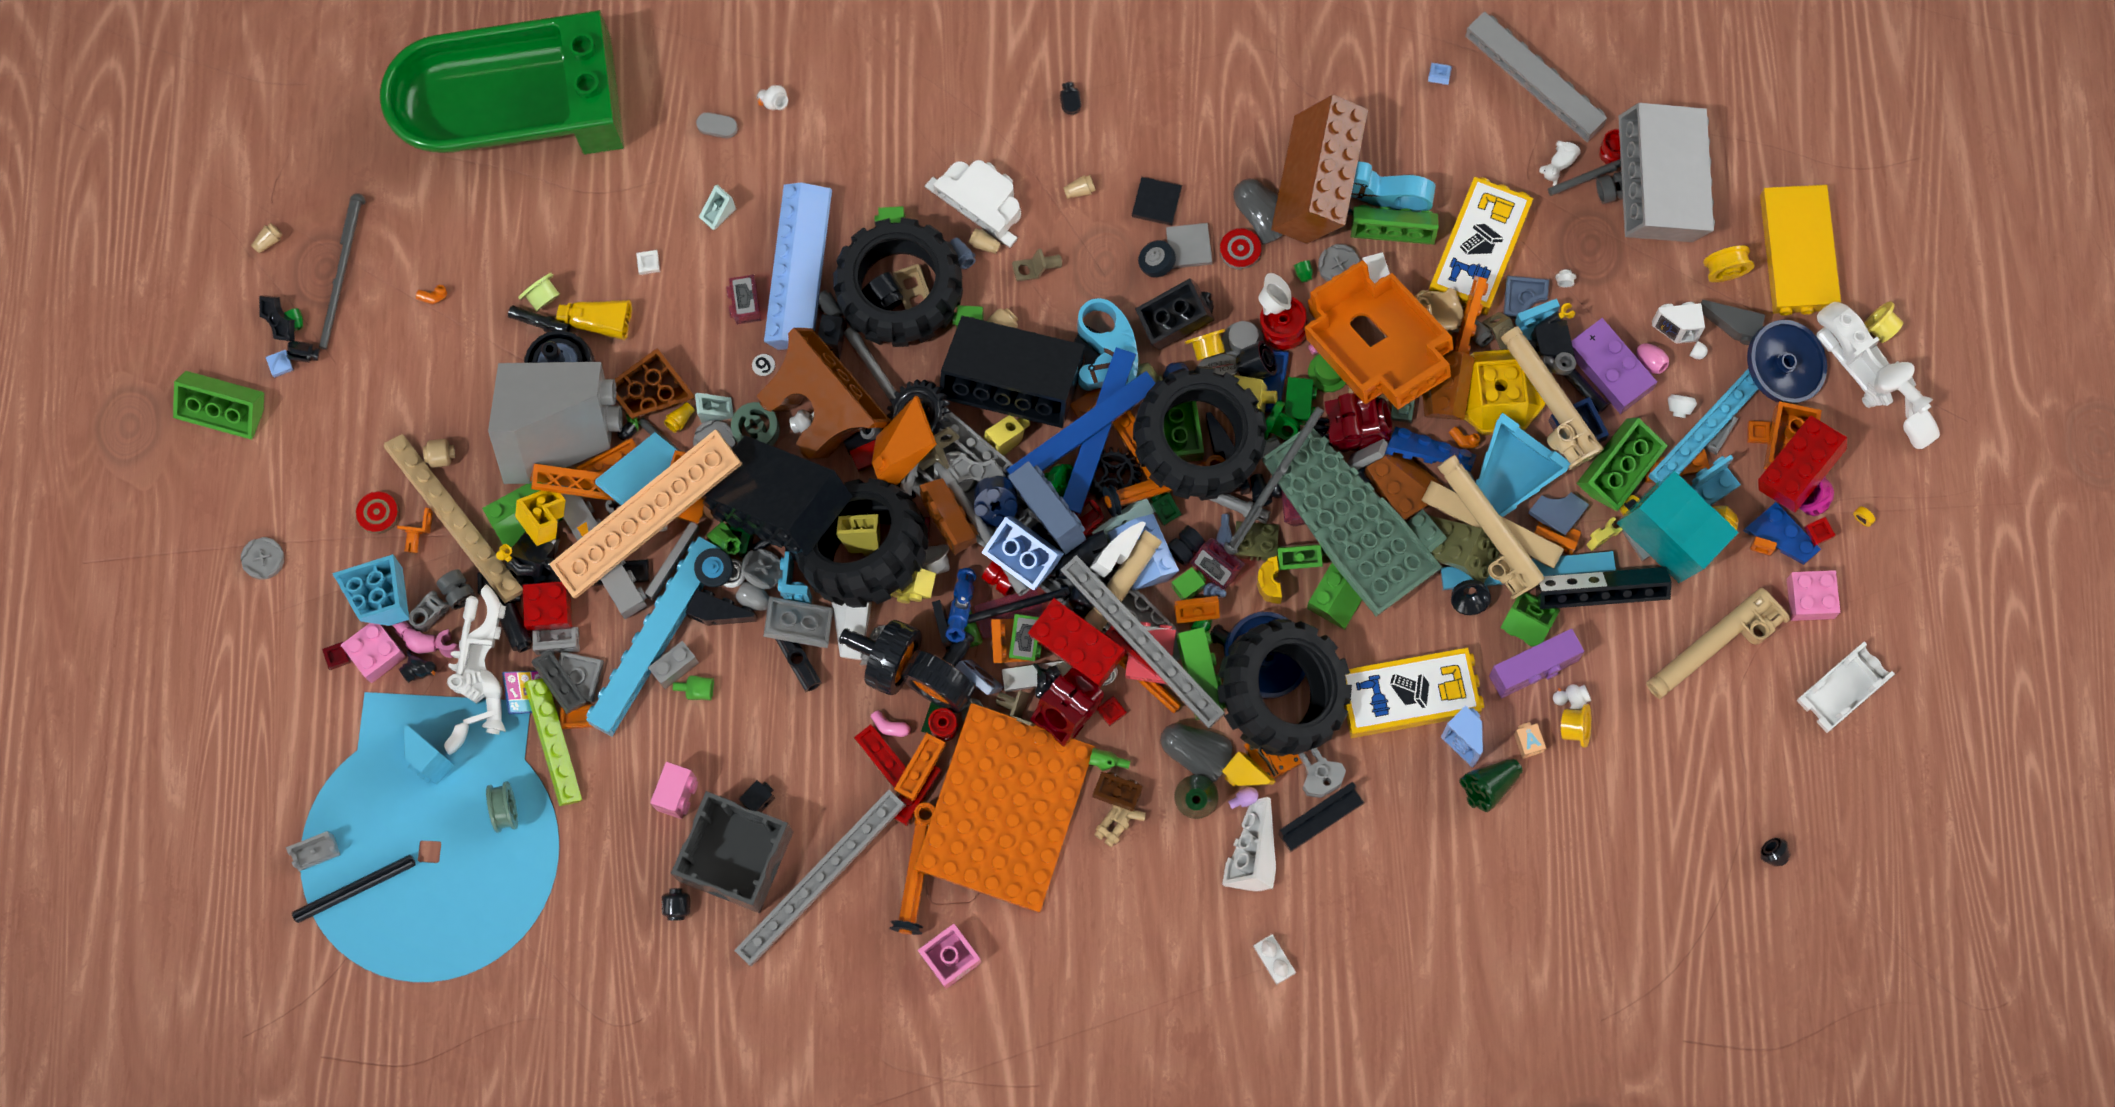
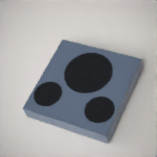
[955,659,1004,695]

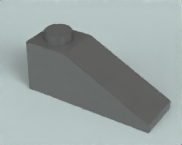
[1701,299,1765,345]

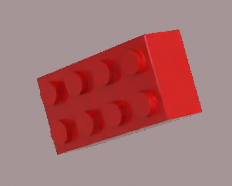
[1758,415,1847,513]
[1028,598,1126,688]

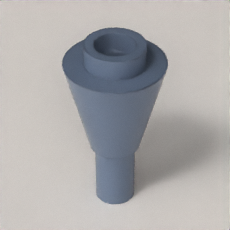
[1213,514,1233,554]

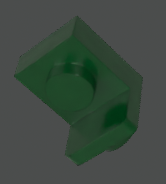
[1148,492,1182,525]
[730,526,754,558]

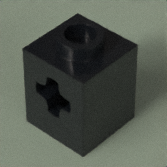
[739,780,775,813]

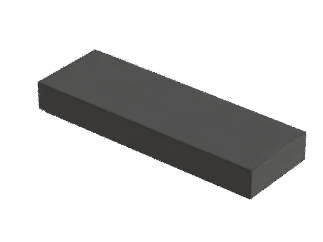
[531,650,586,714]

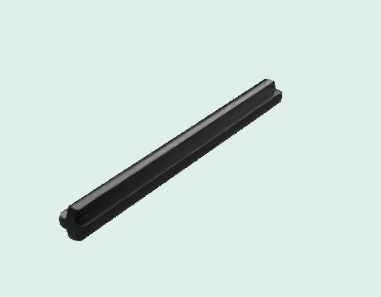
[292,855,416,923]

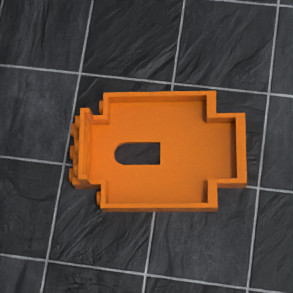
[1304,260,1453,410]

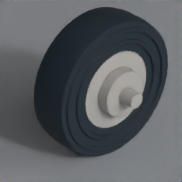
[1138,240,1176,278]

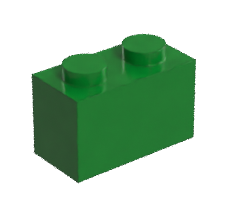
[1284,377,1317,426]

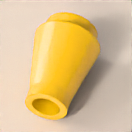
[664,402,695,433]

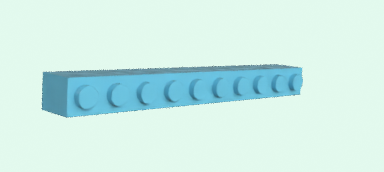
[586,537,721,737]

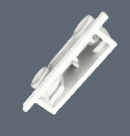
[925,160,1021,248]

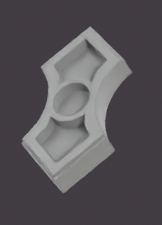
[948,453,1006,484]

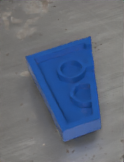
[1743,502,1821,565]

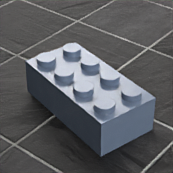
[1008,461,1086,555]

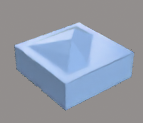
[1428,63,1452,85]
[266,350,294,378]

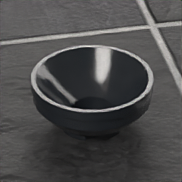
[1451,580,1491,615]

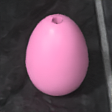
[1636,343,1669,374]

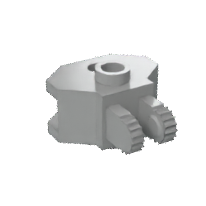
[1298,748,1346,798]

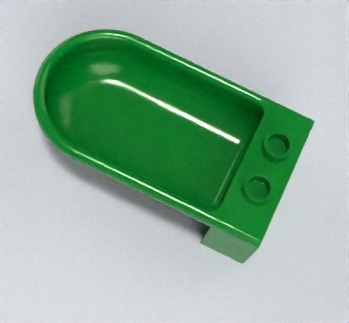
[380,10,625,155]

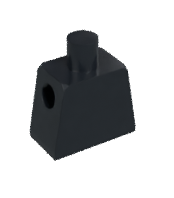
[818,315,847,360]

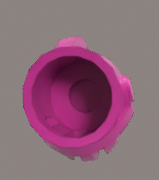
[1800,477,1835,516]

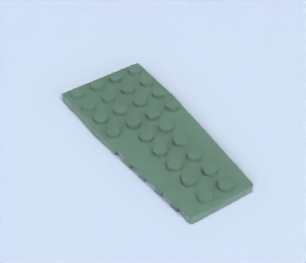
[1262,428,1442,617]

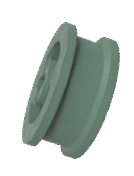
[731,402,780,446]
[486,781,518,833]

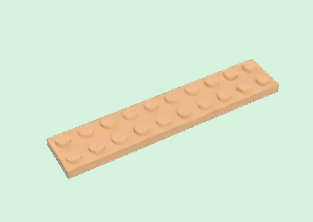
[549,429,742,598]

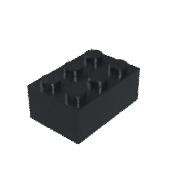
[1135,278,1214,350]

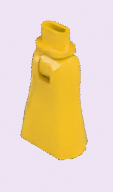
[556,300,632,340]

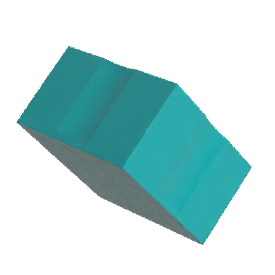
[1617,471,1739,583]

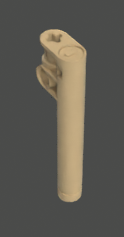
[1501,326,1604,470]
[1437,454,1545,600]
[1084,530,1162,632]
[1646,588,1790,699]

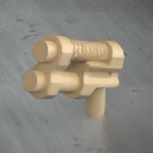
[1094,805,1146,847]

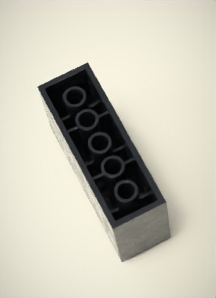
[940,315,1085,428]
[702,435,853,556]

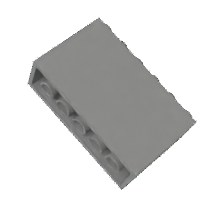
[1618,103,1715,242]

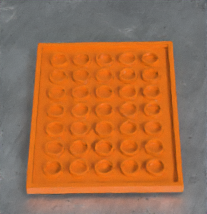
[914,703,1095,913]

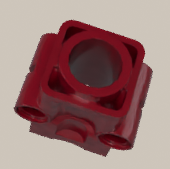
[1324,393,1392,453]
[1030,668,1104,747]

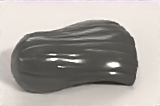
[1233,178,1283,244]
[1160,723,1233,782]

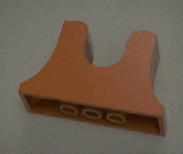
[757,327,891,459]

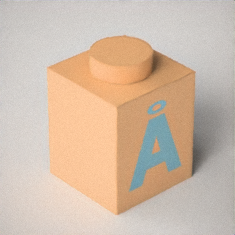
[1514,722,1546,759]

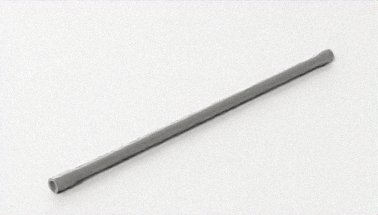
[844,327,1029,596]

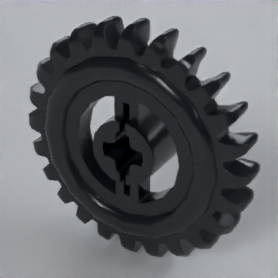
[886,379,951,435]

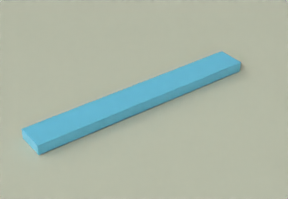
[1648,369,1759,483]
[1440,551,1616,590]

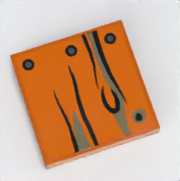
[1244,743,1303,779]

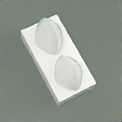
[1253,934,1296,985]

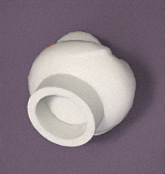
[757,85,788,110]
[790,410,814,433]
[1553,684,1591,710]

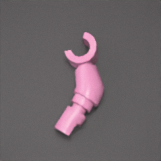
[392,621,459,658]

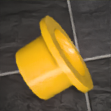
[1184,329,1226,361]
[1561,704,1591,748]

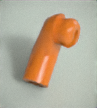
[416,285,447,304]
[1449,426,1481,448]

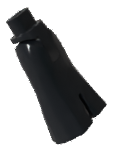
[1044,530,1117,581]

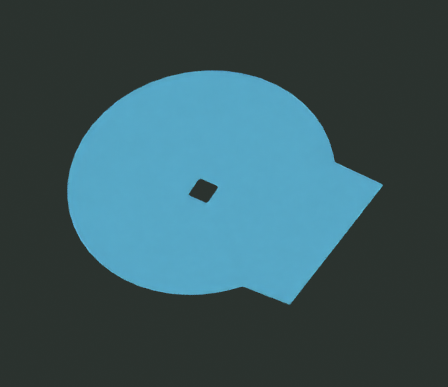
[301,692,559,982]

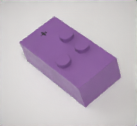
[1571,318,1657,415]
[1489,629,1585,699]

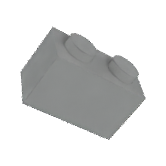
[648,641,699,689]

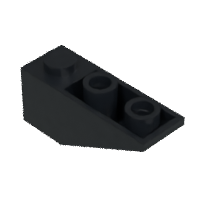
[685,589,758,626]

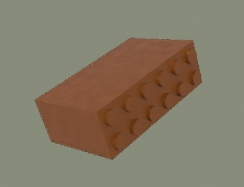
[1271,95,1368,244]

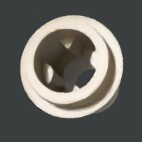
[1064,175,1096,199]
[251,223,283,253]
[969,228,1001,254]

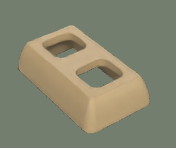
[893,264,929,310]

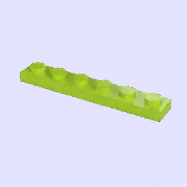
[524,678,582,806]

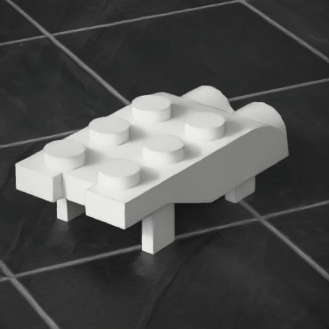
[1796,642,1895,733]

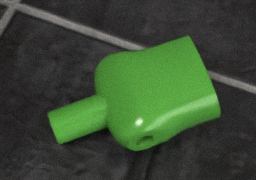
[673,675,714,701]
[1089,748,1131,771]

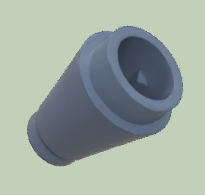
[950,238,975,269]

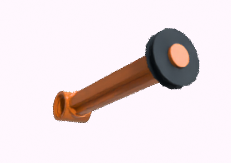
[1103,455,1225,517]
[889,802,935,935]

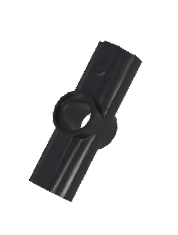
[775,639,822,692]

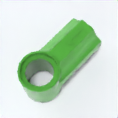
[706,522,741,555]

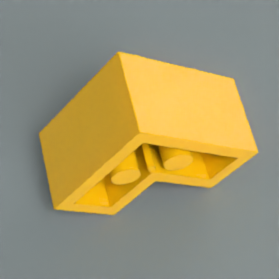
[515,491,566,546]

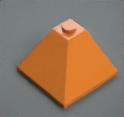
[872,396,937,485]

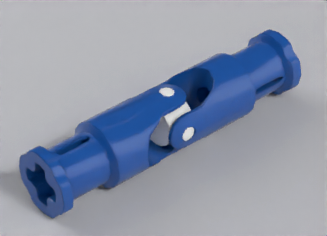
[946,568,976,642]

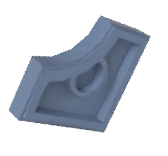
[1503,276,1549,319]
[1528,492,1589,537]

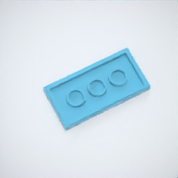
[595,432,678,505]

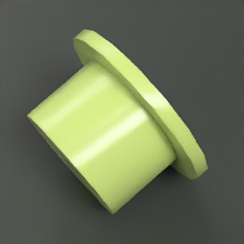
[518,273,560,311]

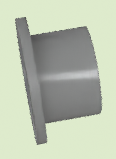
[1222,321,1264,358]

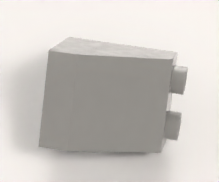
[488,362,623,484]

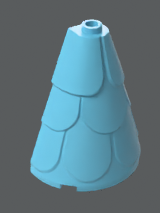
[1475,413,1570,517]

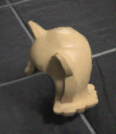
[1414,288,1464,331]

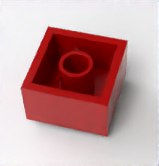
[523,582,572,633]

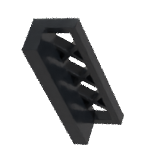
[1278,781,1364,852]

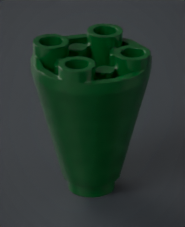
[1459,759,1523,812]

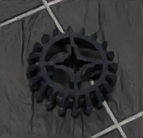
[1090,447,1142,503]

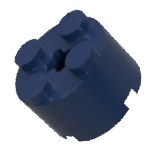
[974,476,1018,527]

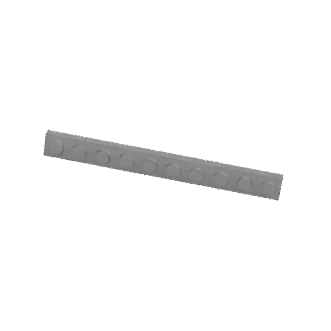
[1060,555,1225,729]
[734,790,906,967]

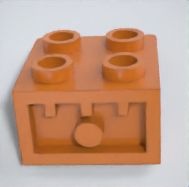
[991,619,1037,663]

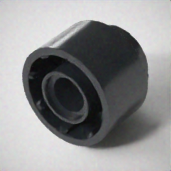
[862,272,903,311]
[1236,341,1277,380]

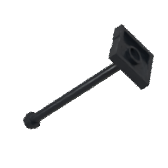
[932,585,1070,650]

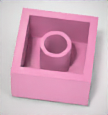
[1787,570,1840,621]
[341,623,406,683]
[650,762,698,819]
[918,924,982,989]

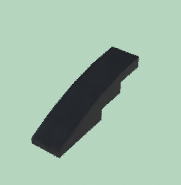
[1206,412,1250,495]

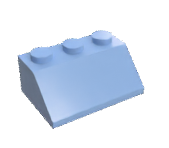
[1107,514,1179,591]
[981,516,1064,590]
[1441,705,1483,768]

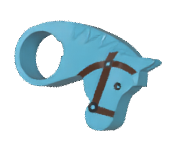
[1351,162,1436,212]
[1077,298,1138,391]

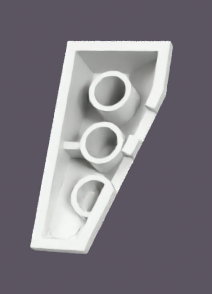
[832,602,872,660]
[1222,797,1276,891]

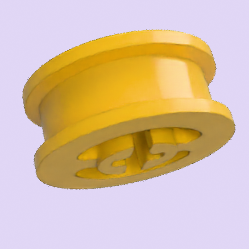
[1703,245,1754,282]

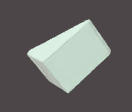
[699,185,736,230]
[695,393,733,423]

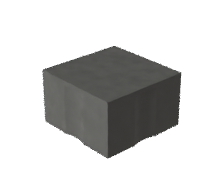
[671,791,794,913]

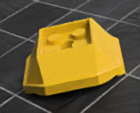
[1465,350,1545,435]

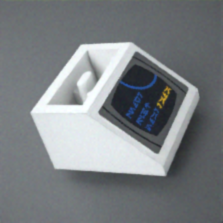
[1652,302,1705,344]

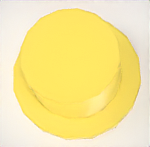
[1864,301,1903,343]

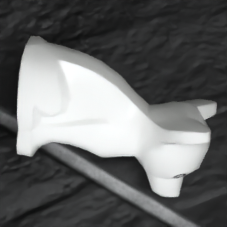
[1539,141,1581,186]

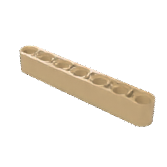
[1421,481,1564,569]

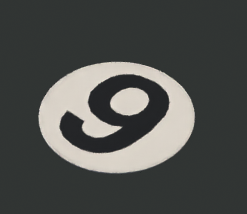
[752,354,775,376]

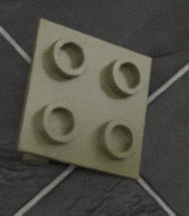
[1233,521,1279,561]

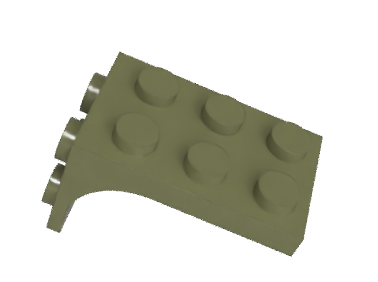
[1421,515,1499,583]

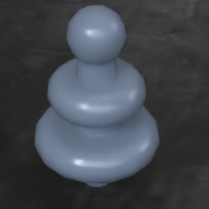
[1203,583,1227,599]

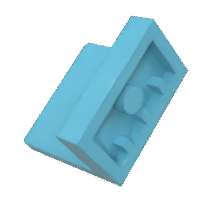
[1515,298,1560,339]
[1691,455,1741,506]
[778,551,812,604]

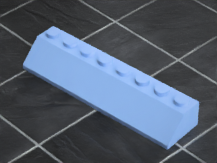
[764,183,832,350]

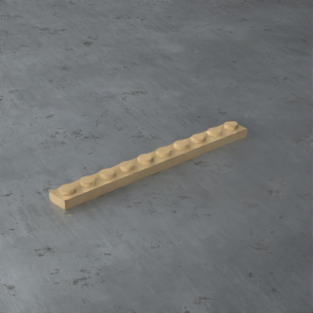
[384,434,523,603]

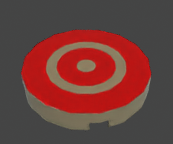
[356,491,399,534]

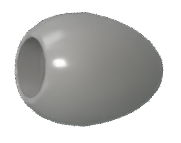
[735,582,769,611]

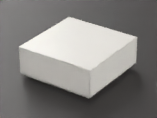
[636,250,660,275]

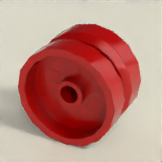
[1260,297,1308,350]

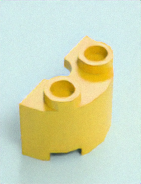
[1257,556,1282,604]

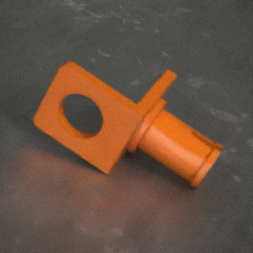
[397,507,433,553]

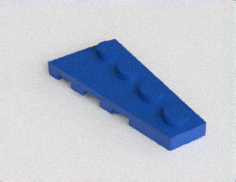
[1385,427,1476,472]

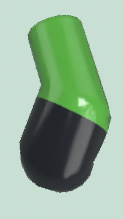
[618,414,639,440]

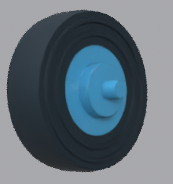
[694,548,734,587]

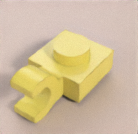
[1587,517,1623,551]

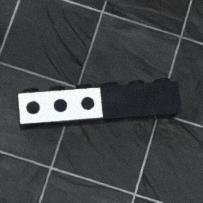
[1536,567,1672,610]

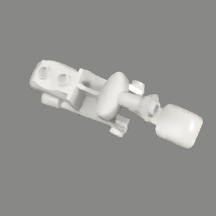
[1816,302,1940,449]
[444,584,506,755]

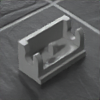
[533,627,580,655]
[286,831,340,872]

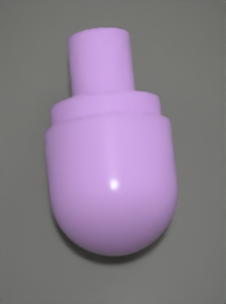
[1228,787,1259,809]

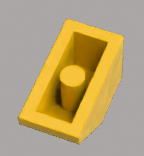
[1222,751,1276,787]

